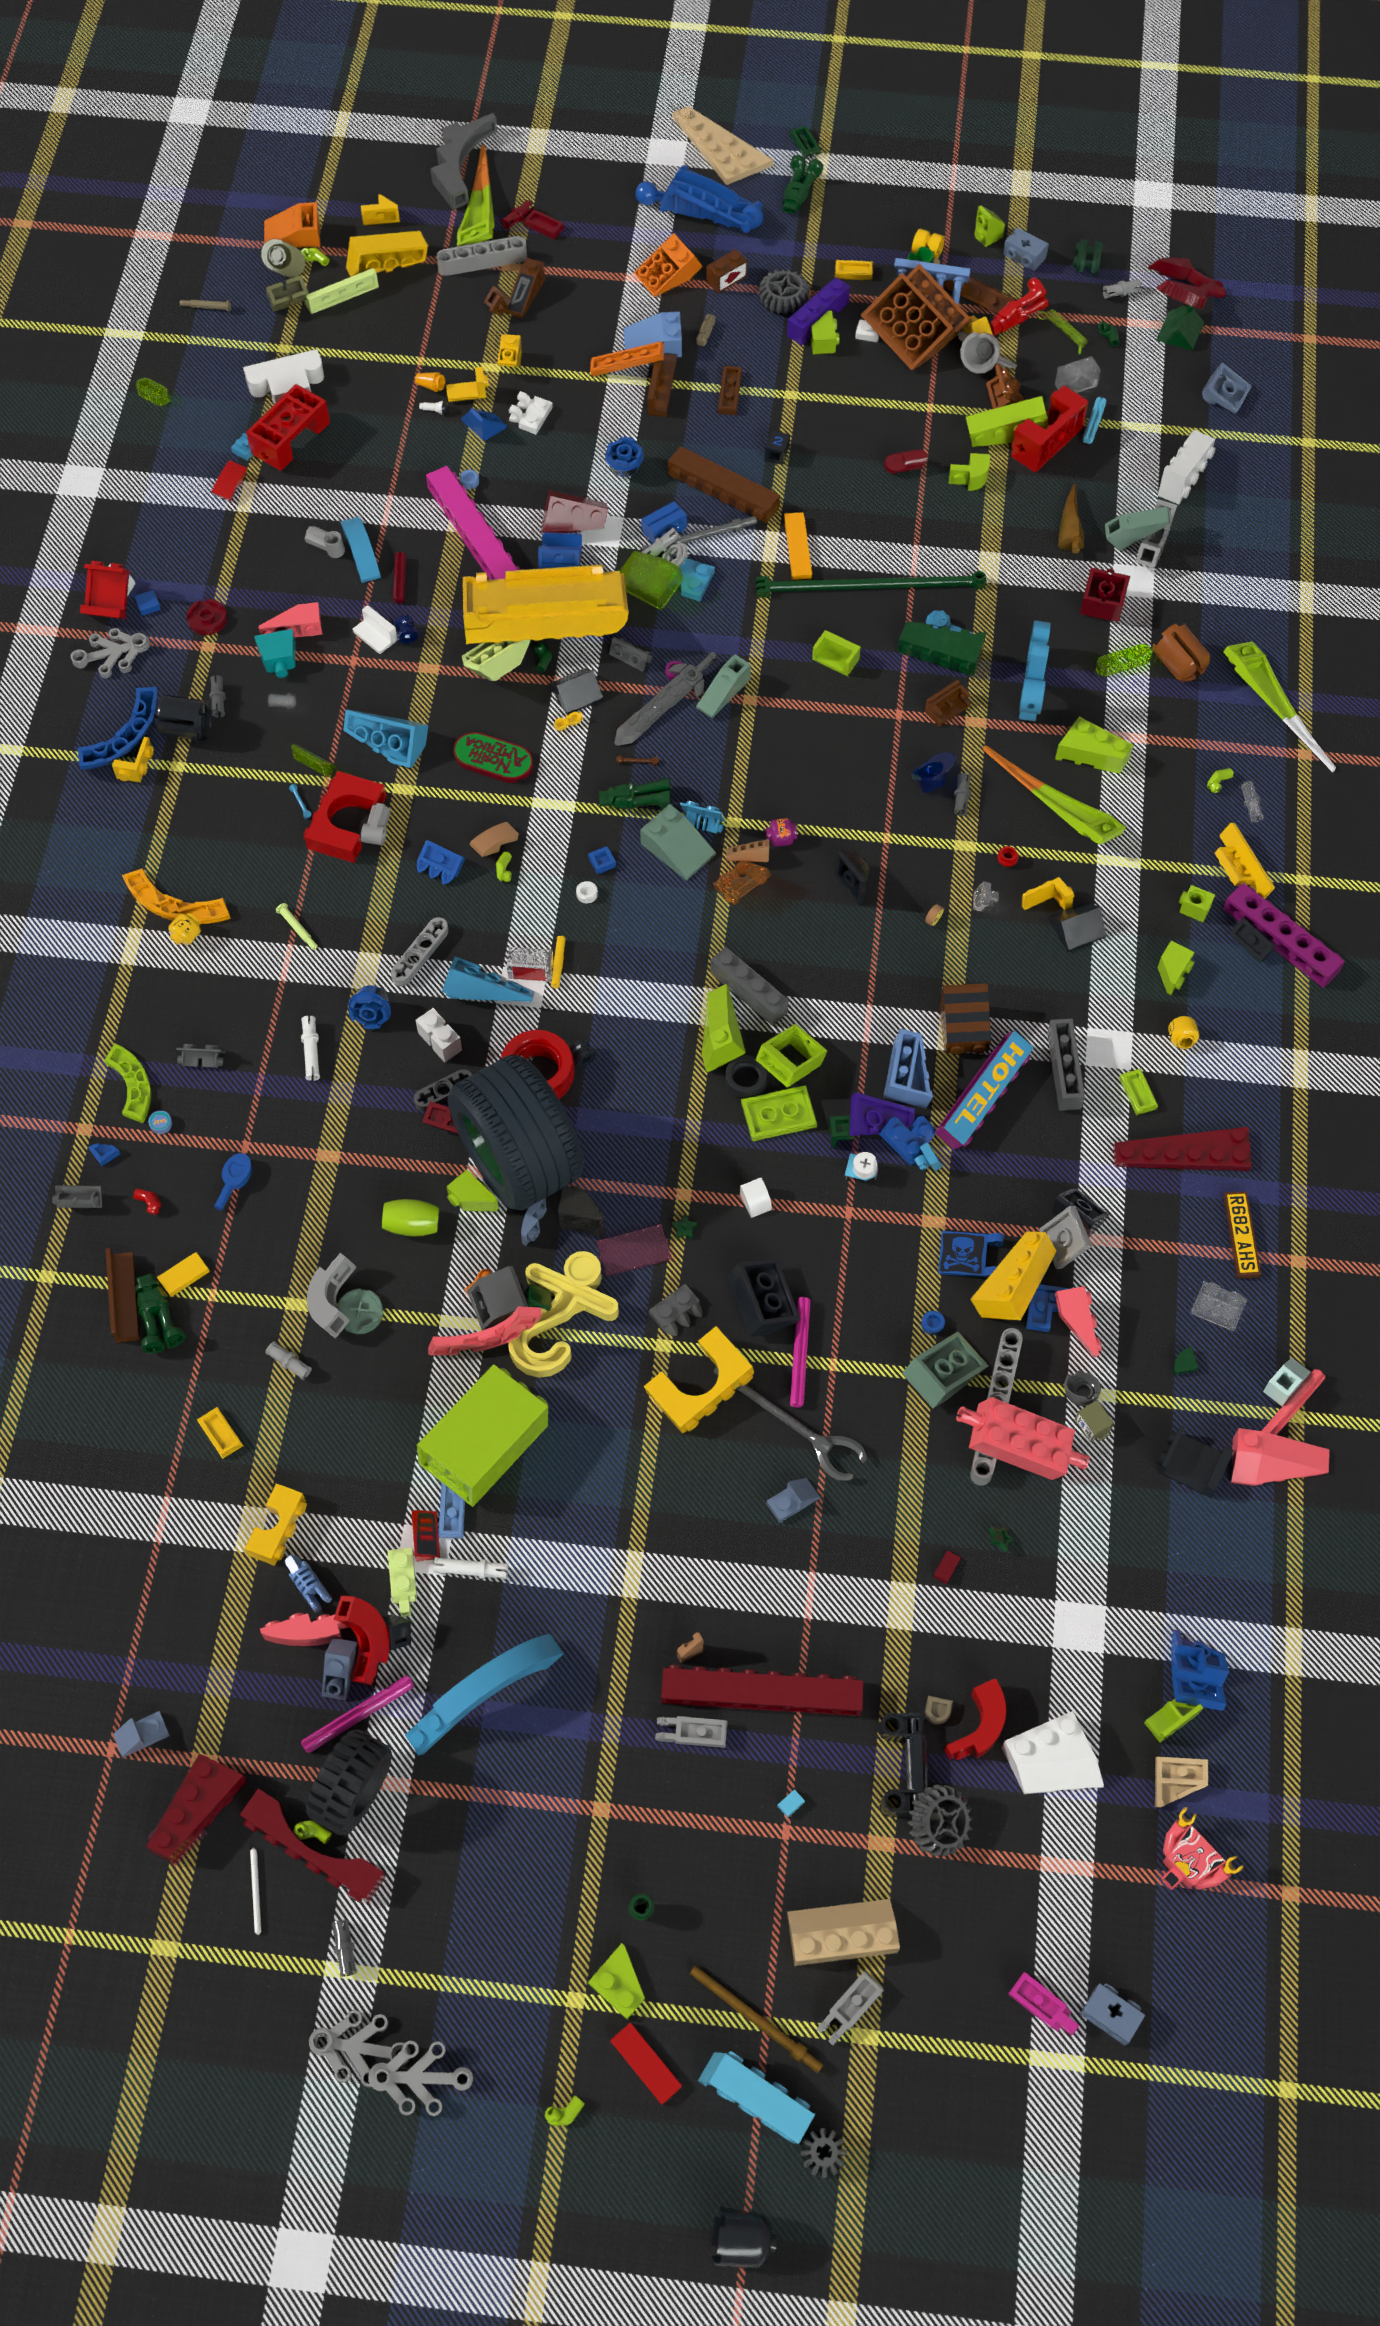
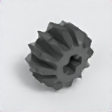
[800,2128,847,2178]

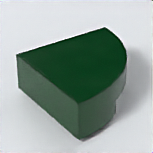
[1173,1347,1198,1375]

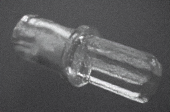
[1241,781,1264,823]

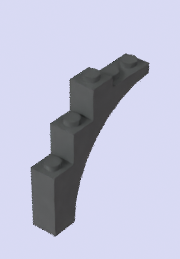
[431,113,497,210]

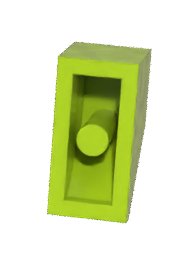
[447,1170,499,1212]

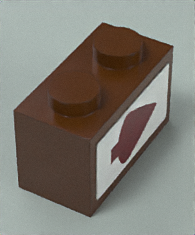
[707,249,747,294]

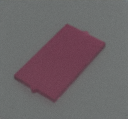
[596,1224,672,1276]

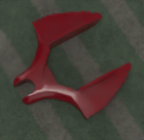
[1148,258,1226,309]

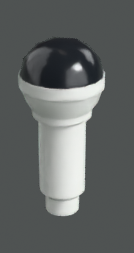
[419,401,449,415]

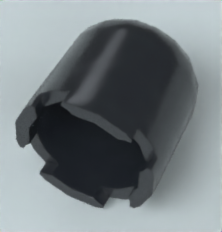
[711,2207,777,2269]

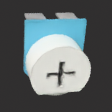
[845,1152,878,1181]

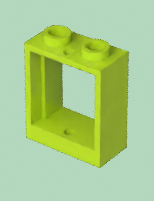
[756,1023,827,1088]

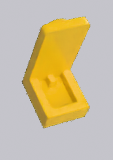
[446,367,489,402]
[112,737,154,782]
[1022,877,1074,910]

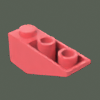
[259,602,322,638]
[1055,1286,1102,1358]

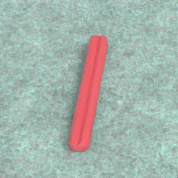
[1262,1370,1325,1435]

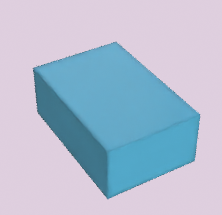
[777,1789,805,1818]

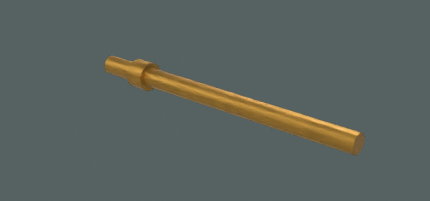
[690,1966,824,2074]

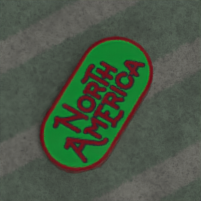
[453,732,533,783]

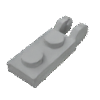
[655,1716,727,1748]
[816,1971,884,2045]

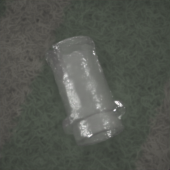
[268,693,296,710]

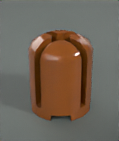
[1152,623,1211,683]

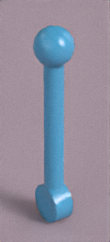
[289,784,312,820]

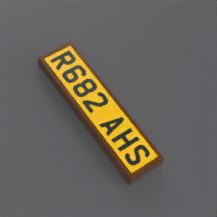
[1223,1191,1261,1279]

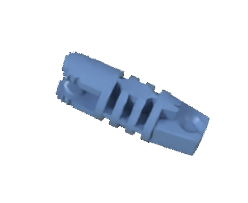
[284,1555,332,1613]

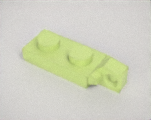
[388,1547,417,1617]

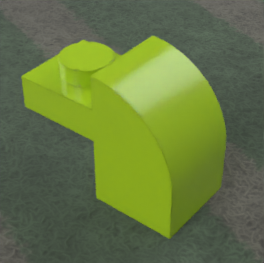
[949,453,990,491]

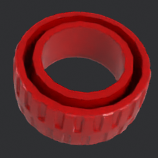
[501,1030,574,1099]

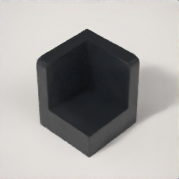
[382,1614,411,1650]

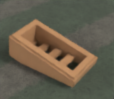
[726,839,769,862]

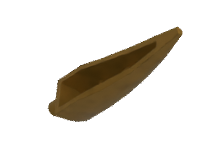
[1058,484,1084,554]

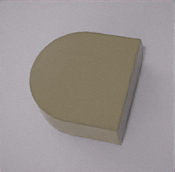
[925,1696,953,1725]

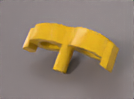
[554,712,583,731]

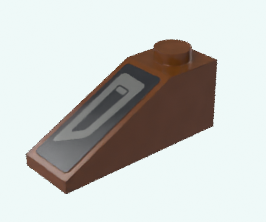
[505,258,545,318]

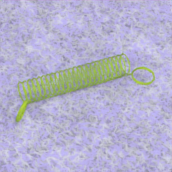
[1037,310,1087,355]

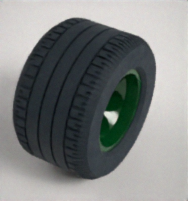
[448,1055,584,1210]

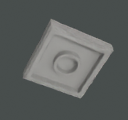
[1039,1206,1092,1269]

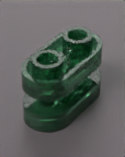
[1073,239,1103,275]

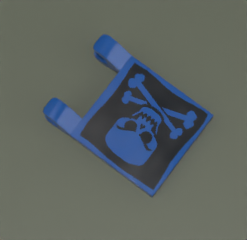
[938,1231,1004,1279]

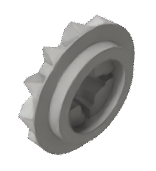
[661,542,688,573]

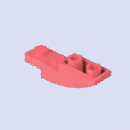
[260,1613,349,1646]

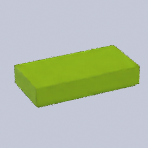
[1119,1068,1158,1115]

